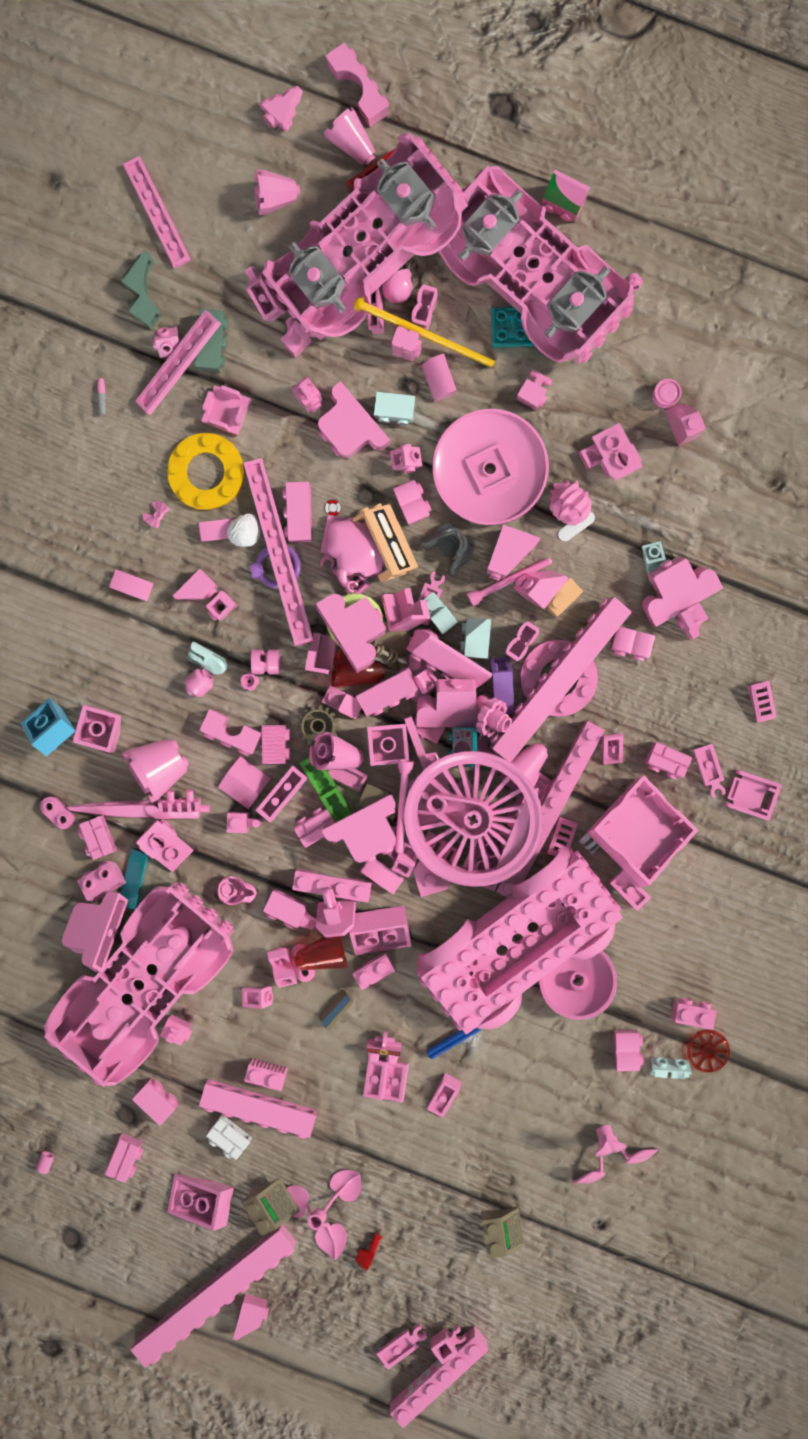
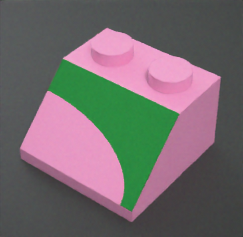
[541,170,590,223]

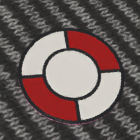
[325,499,341,516]

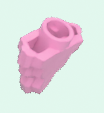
[259,86,303,132]

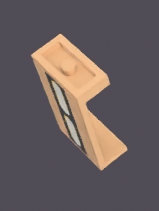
[352,504,418,583]

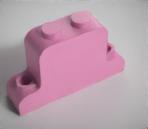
[318,381,391,459]
[321,794,396,864]
[62,892,128,973]

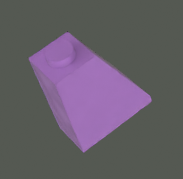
[490,657,514,715]

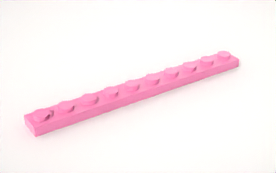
[244,458,314,647]

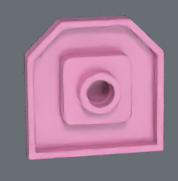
[316,887,356,938]

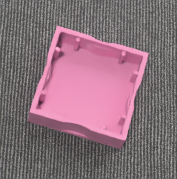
[586,775,698,887]

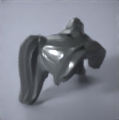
[419,523,474,577]

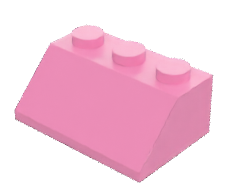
[349,906,412,956]

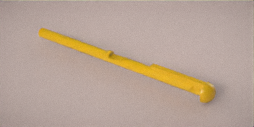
[353,297,495,368]

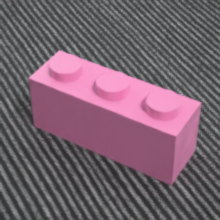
[283,482,313,543]
[356,667,419,716]
[256,765,308,823]

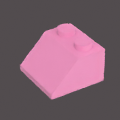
[513,570,568,609]

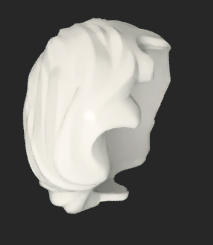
[227,514,261,547]

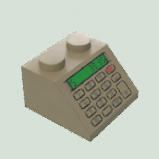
[242,1178,300,1236]
[481,1207,524,1259]

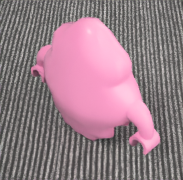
[326,517,385,594]

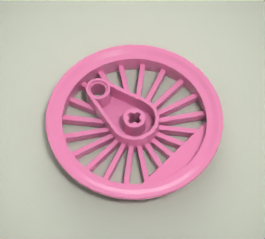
[404,751,543,886]

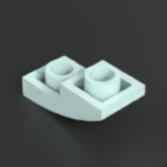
[642,541,666,586]

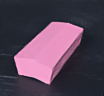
[368,285,384,334]

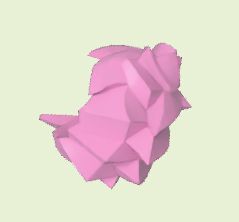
[549,479,591,526]

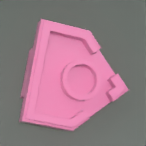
[413,859,451,897]

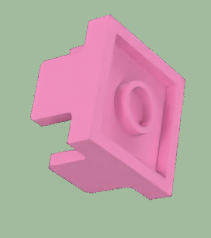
[201,385,251,436]

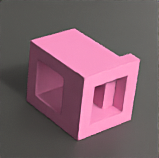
[206,591,238,621]

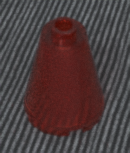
[331,649,385,688]
[293,936,348,971]

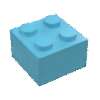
[21,698,75,756]

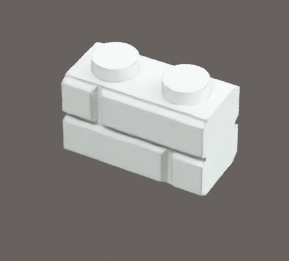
[206,1114,252,1160]

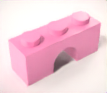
[200,709,262,756]

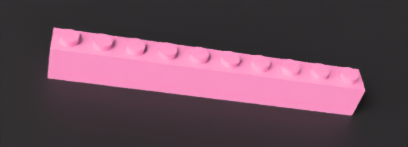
[489,597,632,763]
[495,721,605,898]
[131,1224,296,1368]

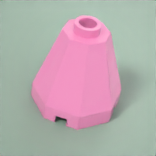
[254,170,300,215]

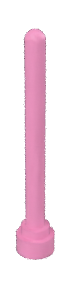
[466,558,552,607]
[395,760,414,853]

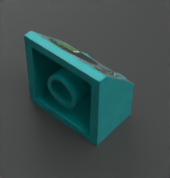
[448,727,477,767]

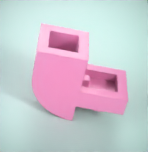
[267,948,297,988]

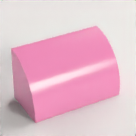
[422,353,456,402]

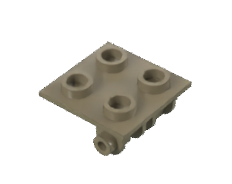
[373,621,412,671]

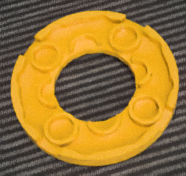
[167,433,245,511]

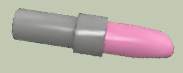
[97,378,106,416]

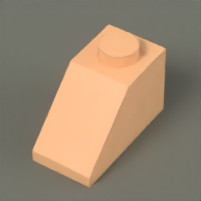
[545,578,583,618]

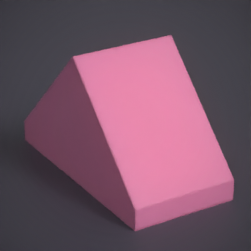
[600,733,623,765]

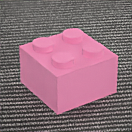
[367,724,409,766]

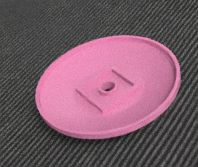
[433,409,549,525]

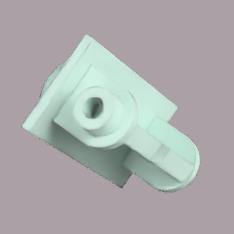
[650,1057,692,1080]

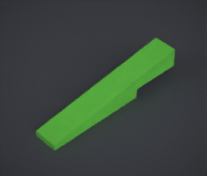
[300,754,353,822]

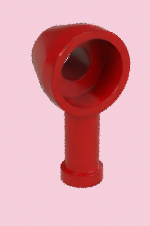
[355,1233,383,1271]

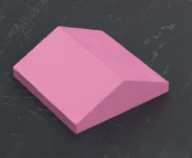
[218,756,271,810]

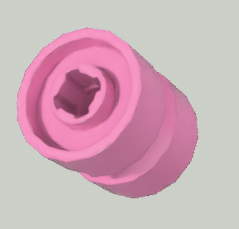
[251,649,281,674]

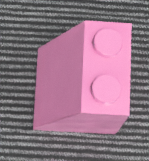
[486,525,540,581]

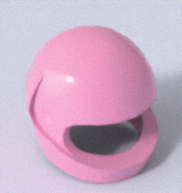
[381,269,413,304]

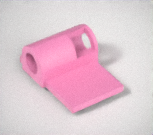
[592,423,643,481]
[136,819,194,872]

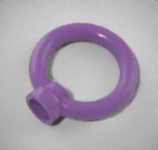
[250,546,301,589]

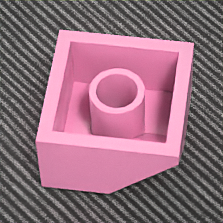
[73,705,121,753]

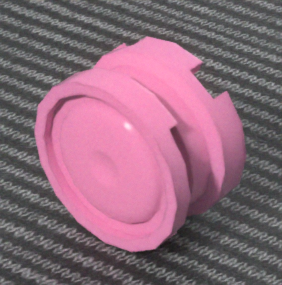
[652,379,682,409]

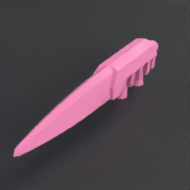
[66,790,210,819]

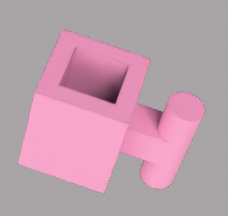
[516,369,553,411]
[227,811,262,833]

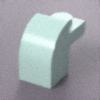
[424,592,457,635]

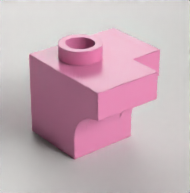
[280,316,312,358]
[675,602,708,640]
[387,837,418,878]

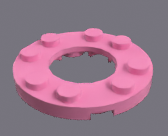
[520,640,598,716]

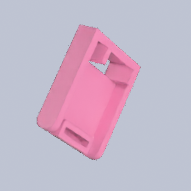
[724,770,782,821]

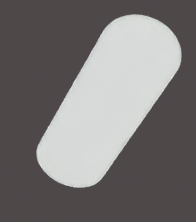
[558,512,595,541]

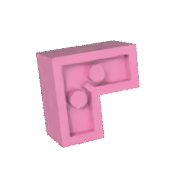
[381,588,430,632]
[305,632,336,675]

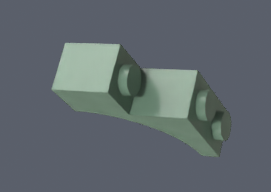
[122,250,162,330]

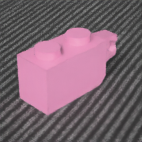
[245,266,287,322]
[291,376,323,414]
[263,888,316,930]

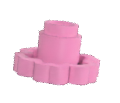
[476,698,512,737]

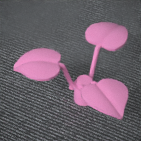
[572,1125,658,1184]
[287,1169,362,1260]

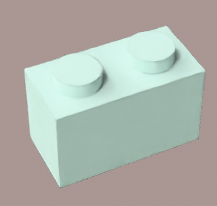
[374,392,415,425]

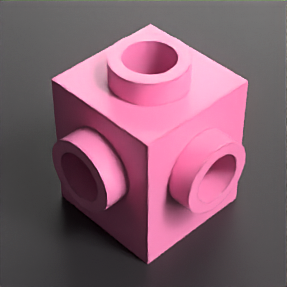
[152,326,181,358]
[390,444,422,474]

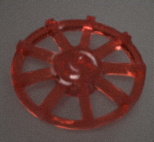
[687,1029,730,1073]

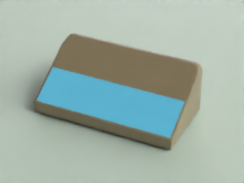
[319,989,354,1030]

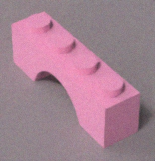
[325,42,389,128]
[292,868,372,903]

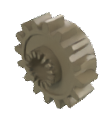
[297,705,340,745]

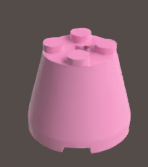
[122,738,189,803]

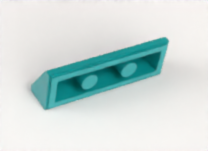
[121,848,149,910]

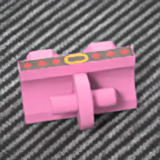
[366,1031,402,1064]

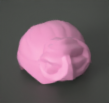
[218,876,257,905]

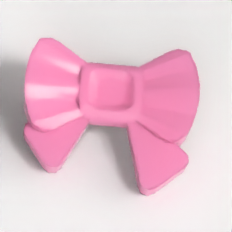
[143,501,170,528]

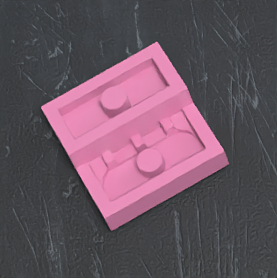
[363,1059,409,1103]

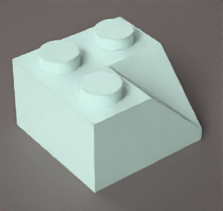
[460,619,491,660]

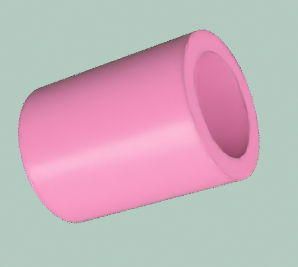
[36,1151,55,1174]

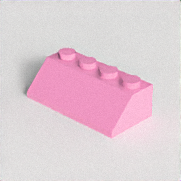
[407,629,492,688]

